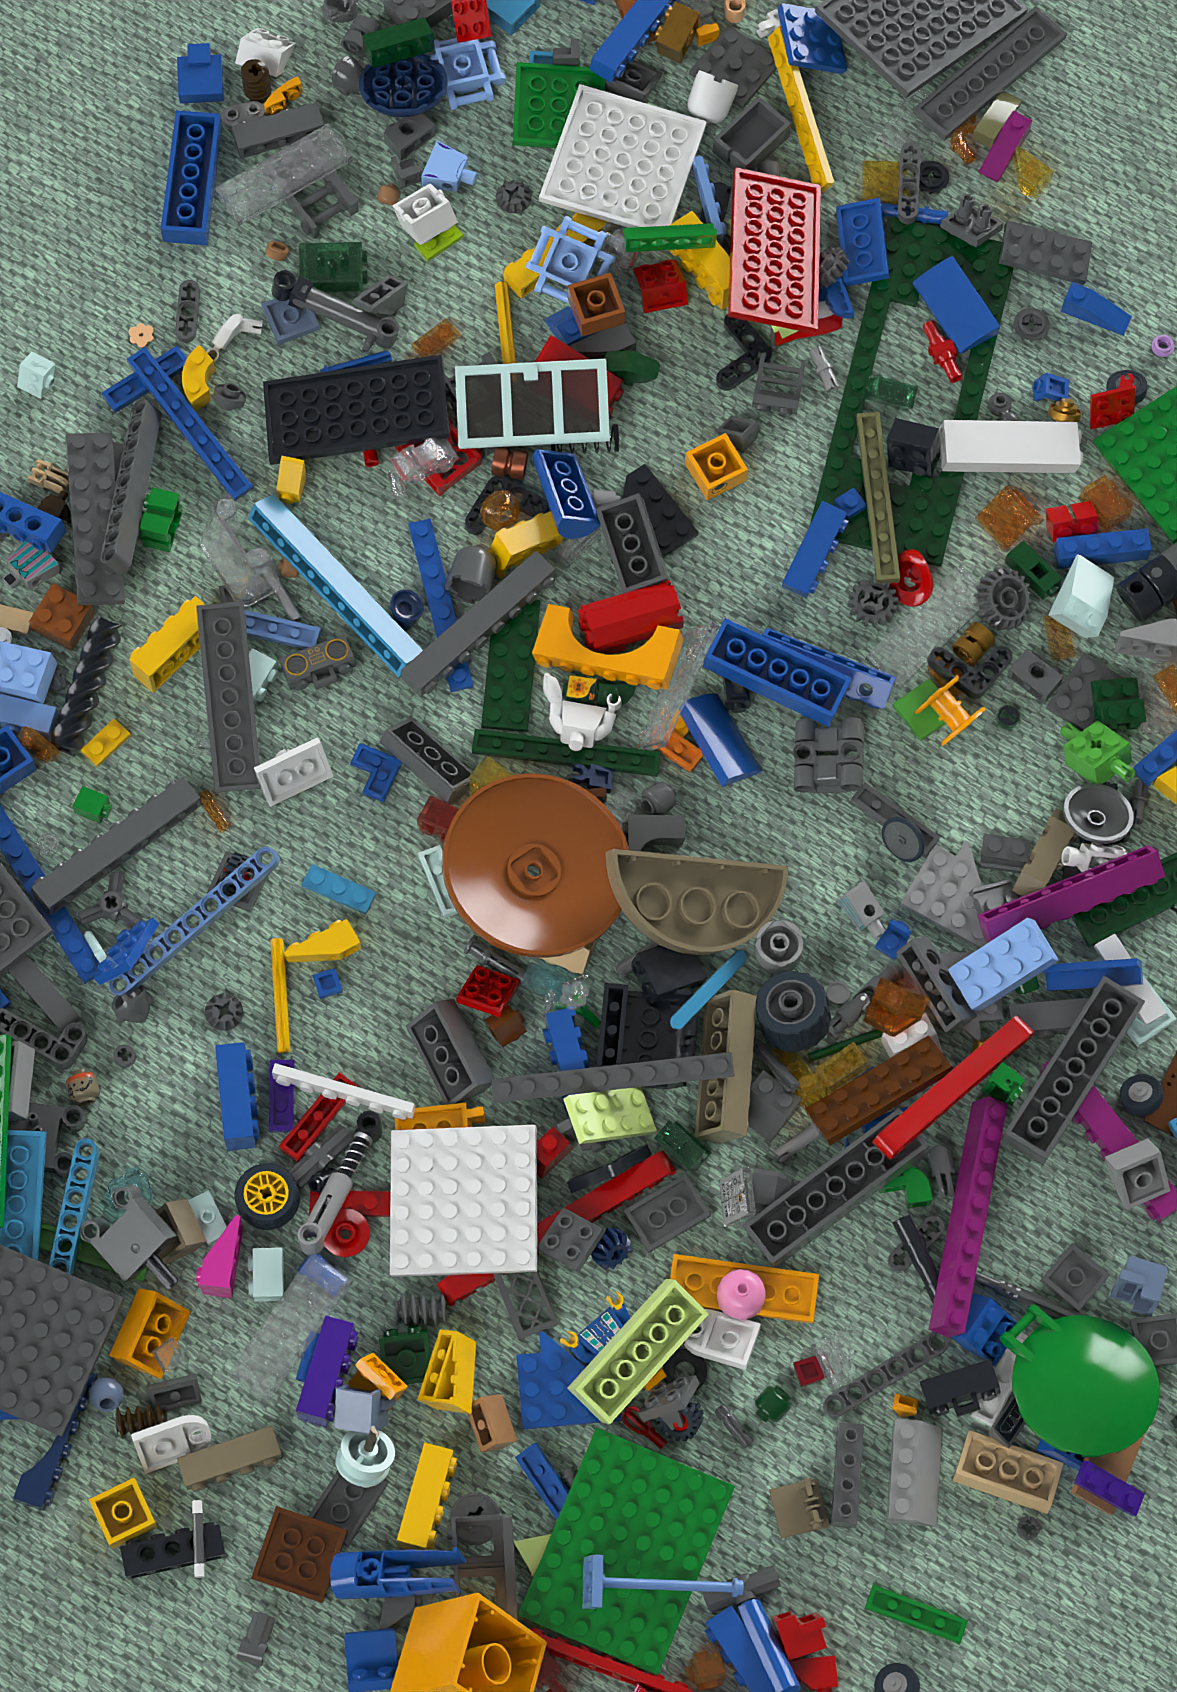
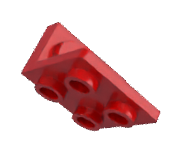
[633,260,688,313]

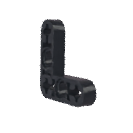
[716,314,772,391]
[465,476,548,535]
[927,646,1012,699]
[566,1144,652,1193]

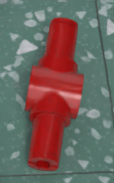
[923,320,962,383]

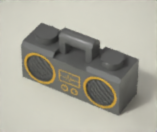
[279,634,356,690]

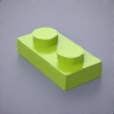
[414,225,463,262]

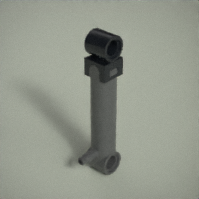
[271,270,399,352]

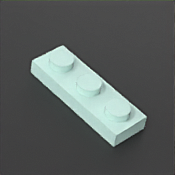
[418,845,458,918]

